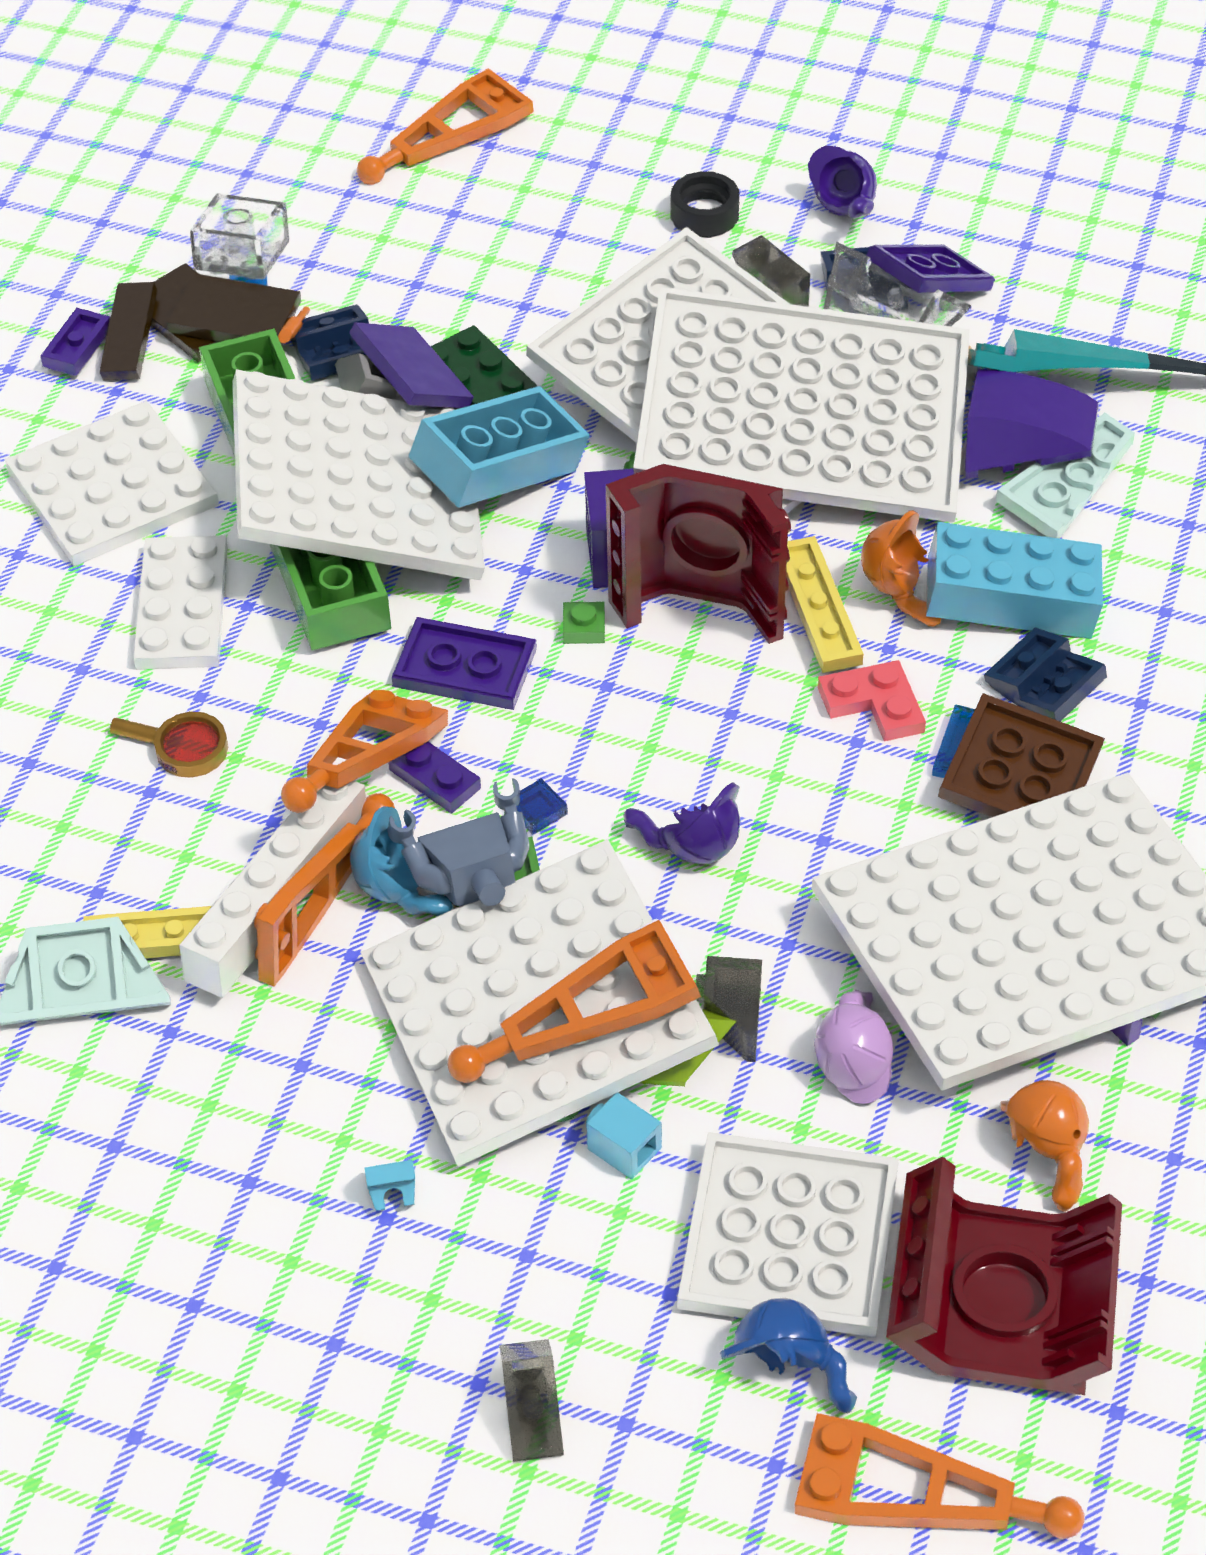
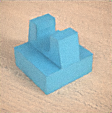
[364,1159,416,1211]

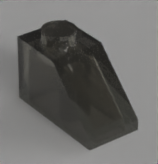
[696,956,763,1062]
[499,1339,564,1462]

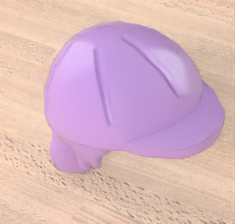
[814,989,893,1104]

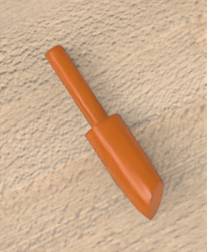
[278,306,310,343]

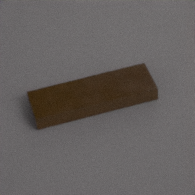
[99,282,158,381]

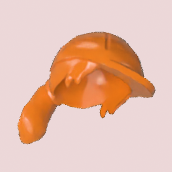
[861,510,942,627]
[999,1080,1089,1212]

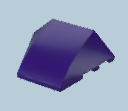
[965,369,1099,479]

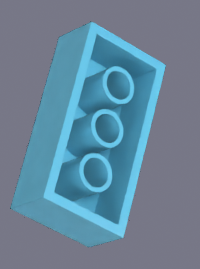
[408,386,590,508]
[926,522,1103,639]

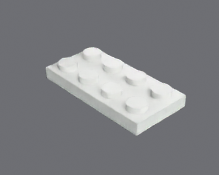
[133,535,228,670]

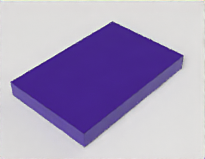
[866,244,996,293]
[349,322,474,408]
[391,617,537,710]

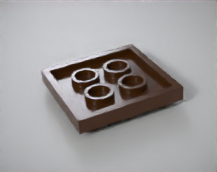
[938,693,1105,817]

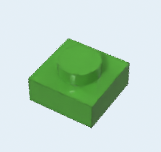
[563,601,605,644]

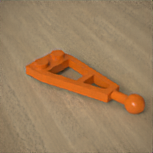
[356,68,534,185]
[281,690,448,813]
[254,793,395,987]
[447,920,701,1083]
[795,1413,1085,1539]

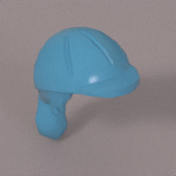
[350,806,453,917]

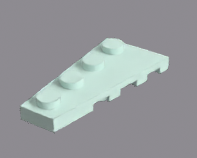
[996,413,1135,539]

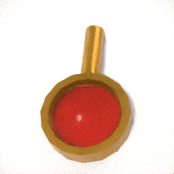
[110,711,229,778]

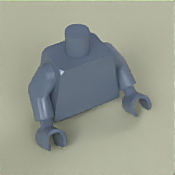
[387,778,529,906]

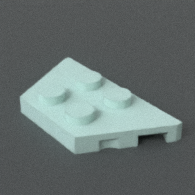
[0,917,172,1026]

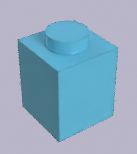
[586,1093,662,1180]

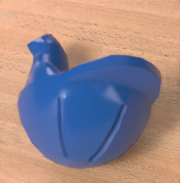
[719,1298,857,1413]

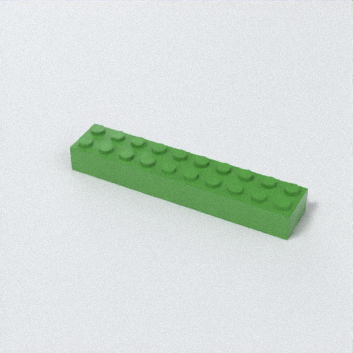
[199,329,391,651]

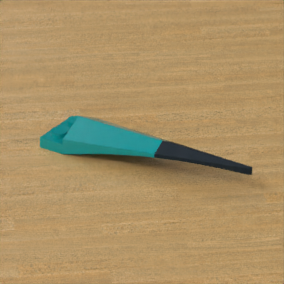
[967,329,1206,375]

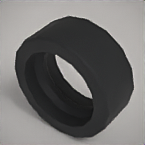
[670,171,740,237]

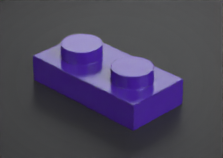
[40,307,111,376]
[388,741,481,814]

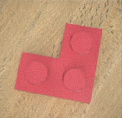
[818,660,926,742]

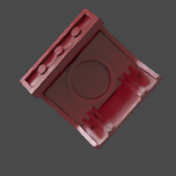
[606,464,791,644]
[886,1156,1123,1396]

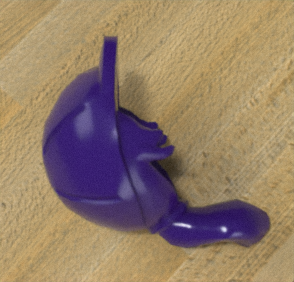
[807,145,877,220]
[623,782,741,864]

